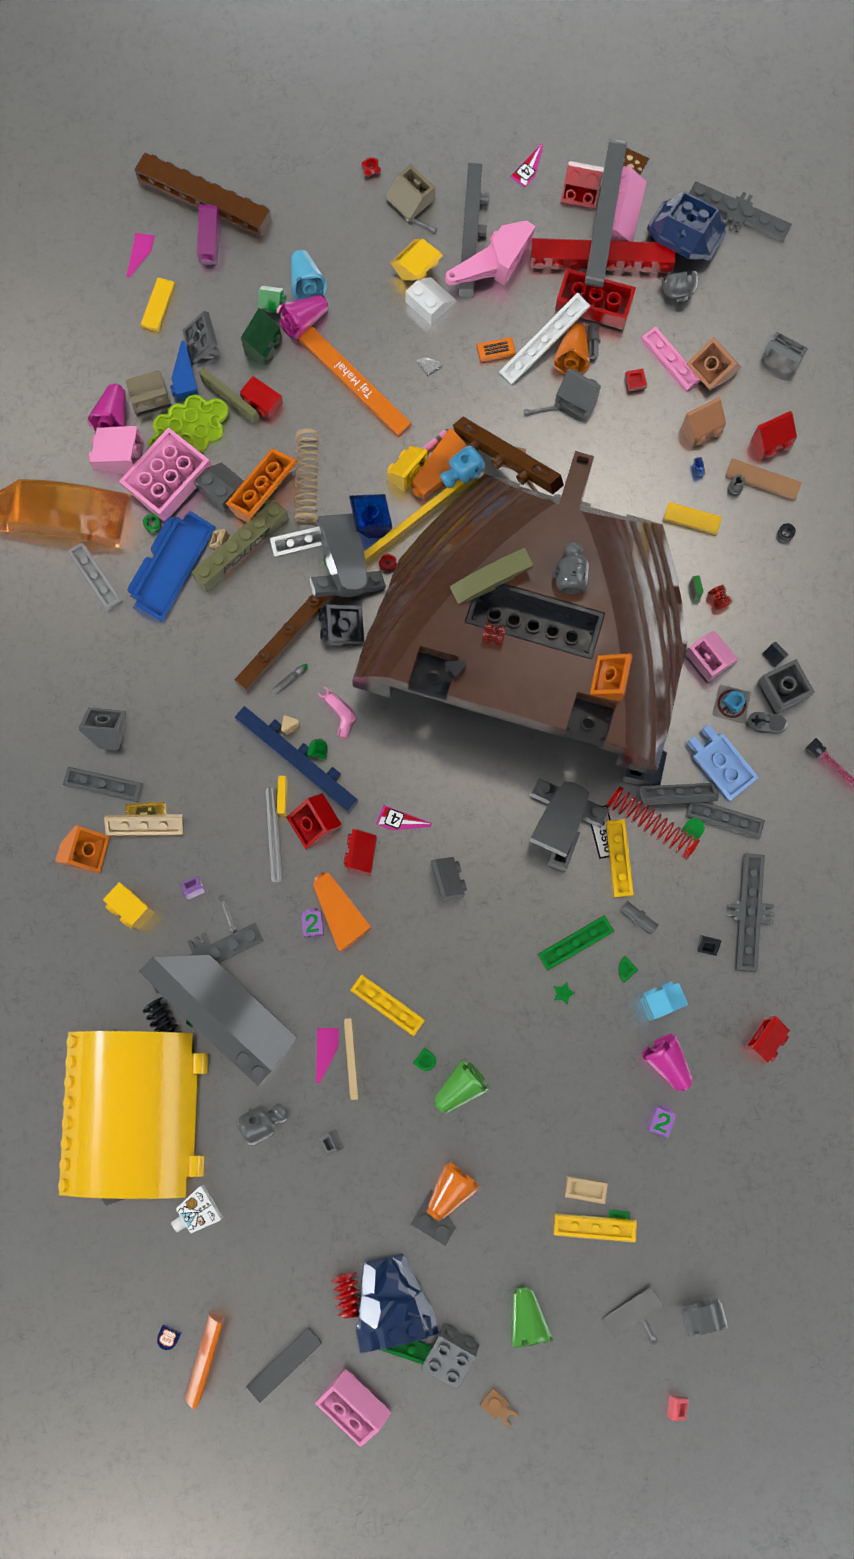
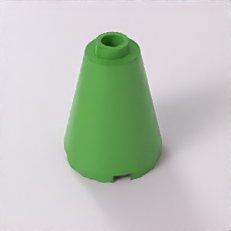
[434,1058,490,1113]
[512,1287,553,1348]

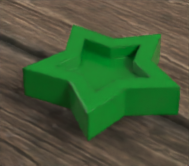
[553,982,575,1005]

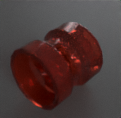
[707,585,733,610]
[482,622,506,646]

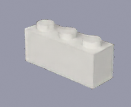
[269,526,322,557]

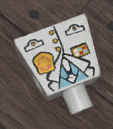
[171,1185,224,1233]

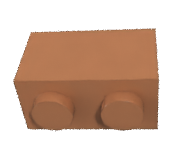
[686,337,741,390]
[681,397,726,447]

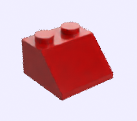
[751,411,797,459]
[286,793,342,849]
[744,1015,790,1064]

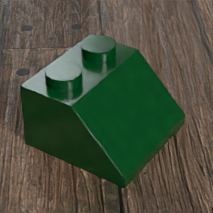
[241,308,282,364]

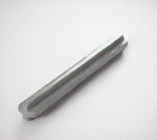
[266,788,283,883]

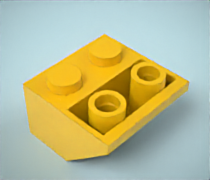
[390,238,443,281]

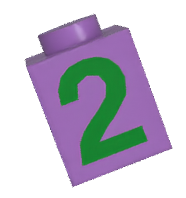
[301,908,324,938]
[646,1105,676,1138]

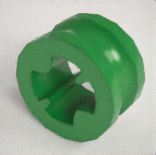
[143,514,161,533]

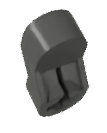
[748,712,788,733]

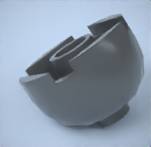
[661,271,698,302]

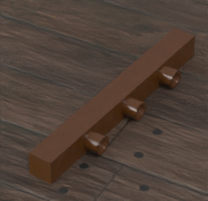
[453,416,564,494]
[234,574,336,693]

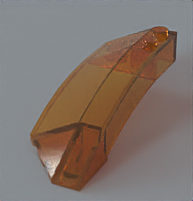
[0,479,129,547]

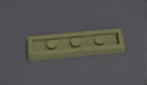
[199,367,259,424]

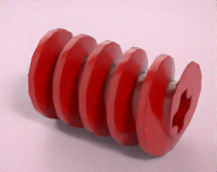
[332,1272,361,1319]

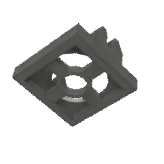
[183,311,219,363]
[763,332,808,371]

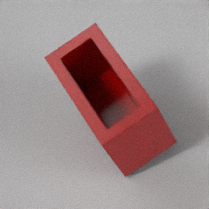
[240,376,284,420]

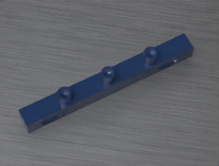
[235,706,358,814]

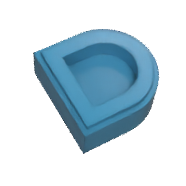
[722,690,745,714]

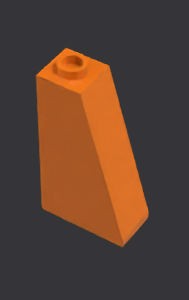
[412,428,467,501]
[313,872,372,952]

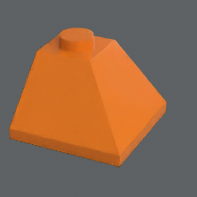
[55,825,110,873]

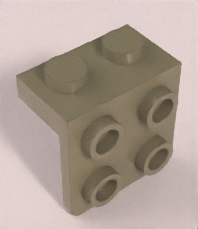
[126,370,170,414]

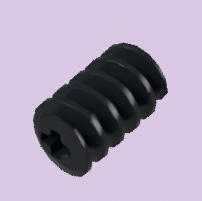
[142,997,182,1033]

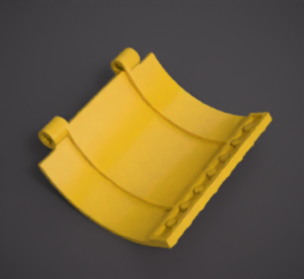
[58,1031,209,1199]

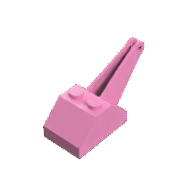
[445,221,536,286]

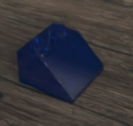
[349,494,393,539]

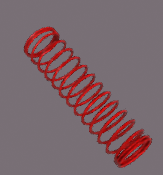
[606,786,700,860]

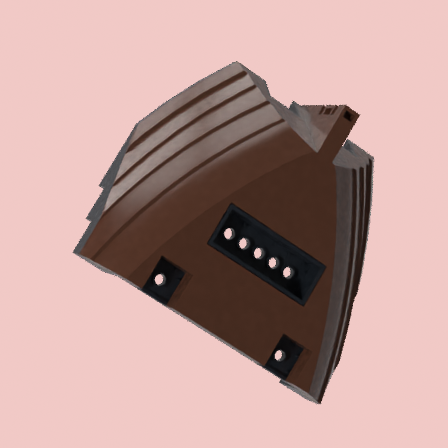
[352,451,688,776]

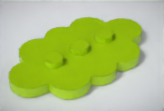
[148,395,228,453]

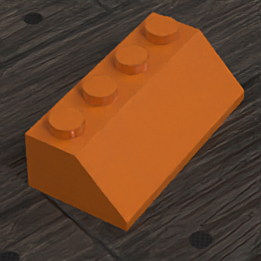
[226,448,298,523]

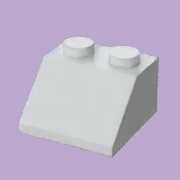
[405,277,456,325]

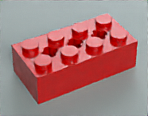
[555,268,636,330]

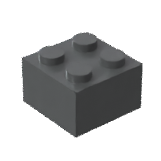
[758,659,815,714]

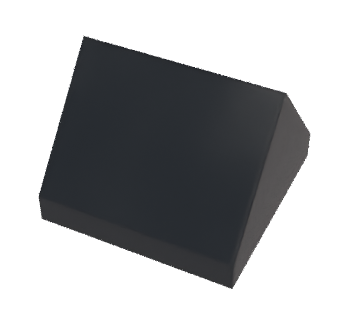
[762,641,789,667]
[445,661,466,682]
[697,935,722,956]

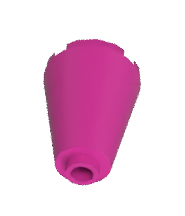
[277,295,328,339]
[87,384,125,431]
[642,1034,693,1091]

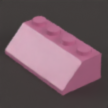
[611,166,646,242]

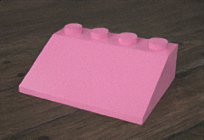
[119,427,212,523]

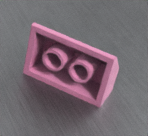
[315,1369,392,1447]

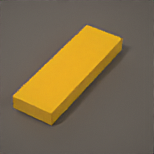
[140,277,175,332]
[663,502,722,535]

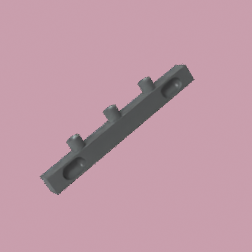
[459,163,489,297]

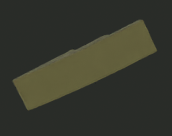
[450,548,533,605]

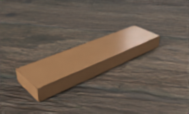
[725,458,802,501]

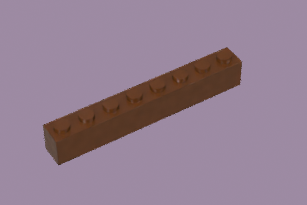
[134,152,272,237]

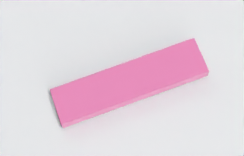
[641,326,701,392]

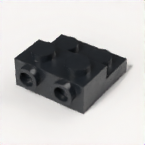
[319,604,365,646]

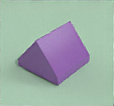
[181,876,205,900]

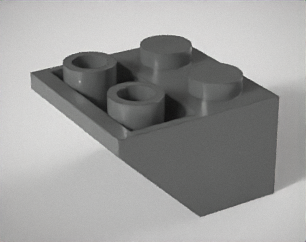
[555,368,601,419]

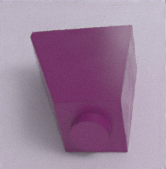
[197,204,222,265]

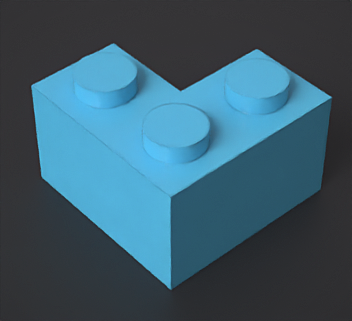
[640,981,688,1021]

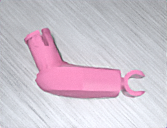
[318,687,357,739]

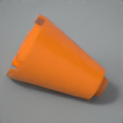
[554,323,590,374]

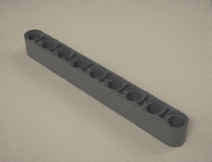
[584,139,627,288]

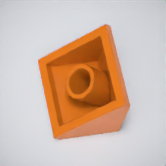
[590,654,632,702]

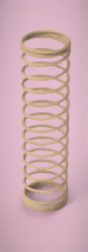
[294,429,319,524]

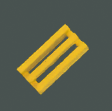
[277,776,287,817]

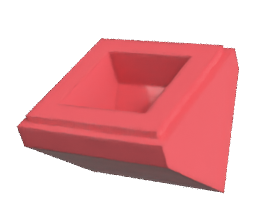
[667,1395,688,1421]

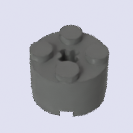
[682,1298,729,1337]

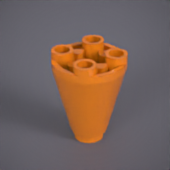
[426,1162,479,1221]

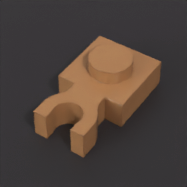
[480,1388,519,1428]

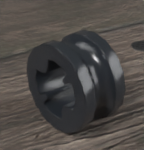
[777,523,796,542]

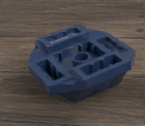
[647,192,726,261]

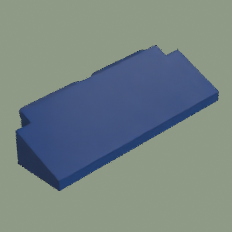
[127,511,215,622]

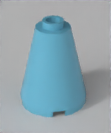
[291,250,327,300]

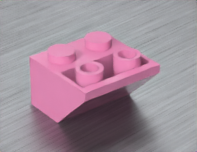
[685,631,738,682]

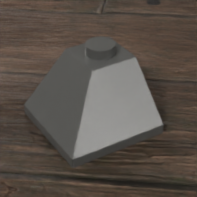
[79,707,126,750]

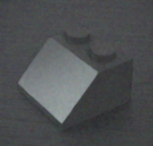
[194,462,244,512]
[431,857,467,903]

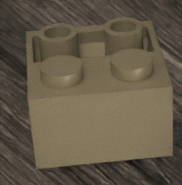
[385,164,436,221]

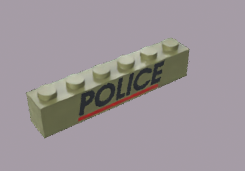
[191,499,289,592]

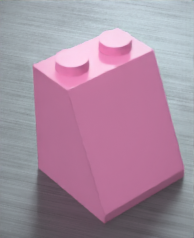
[88,426,144,474]

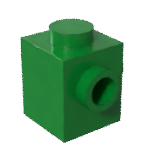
[258,286,286,312]

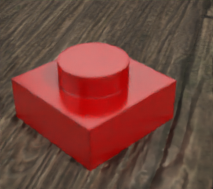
[625,368,647,391]

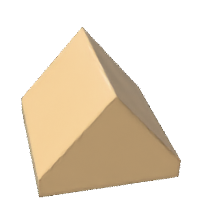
[209,528,229,550]
[281,715,301,736]

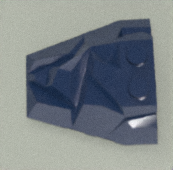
[356,1254,439,1353]

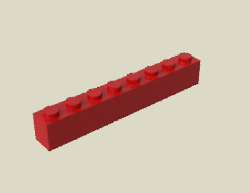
[530,238,675,273]

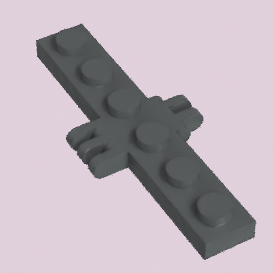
[689,181,792,242]
[727,853,775,972]
[153,923,264,993]

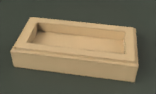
[564,1176,608,1204]

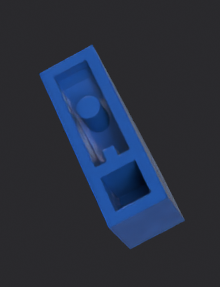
[170,340,199,402]

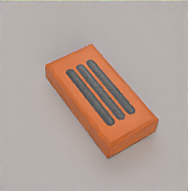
[477,337,516,363]

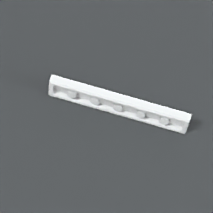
[499,293,590,386]

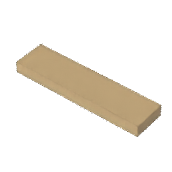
[104,814,184,835]
[344,1018,359,1100]

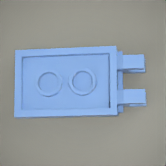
[686,724,759,802]

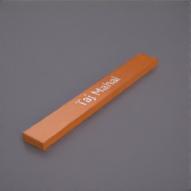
[299,326,411,437]

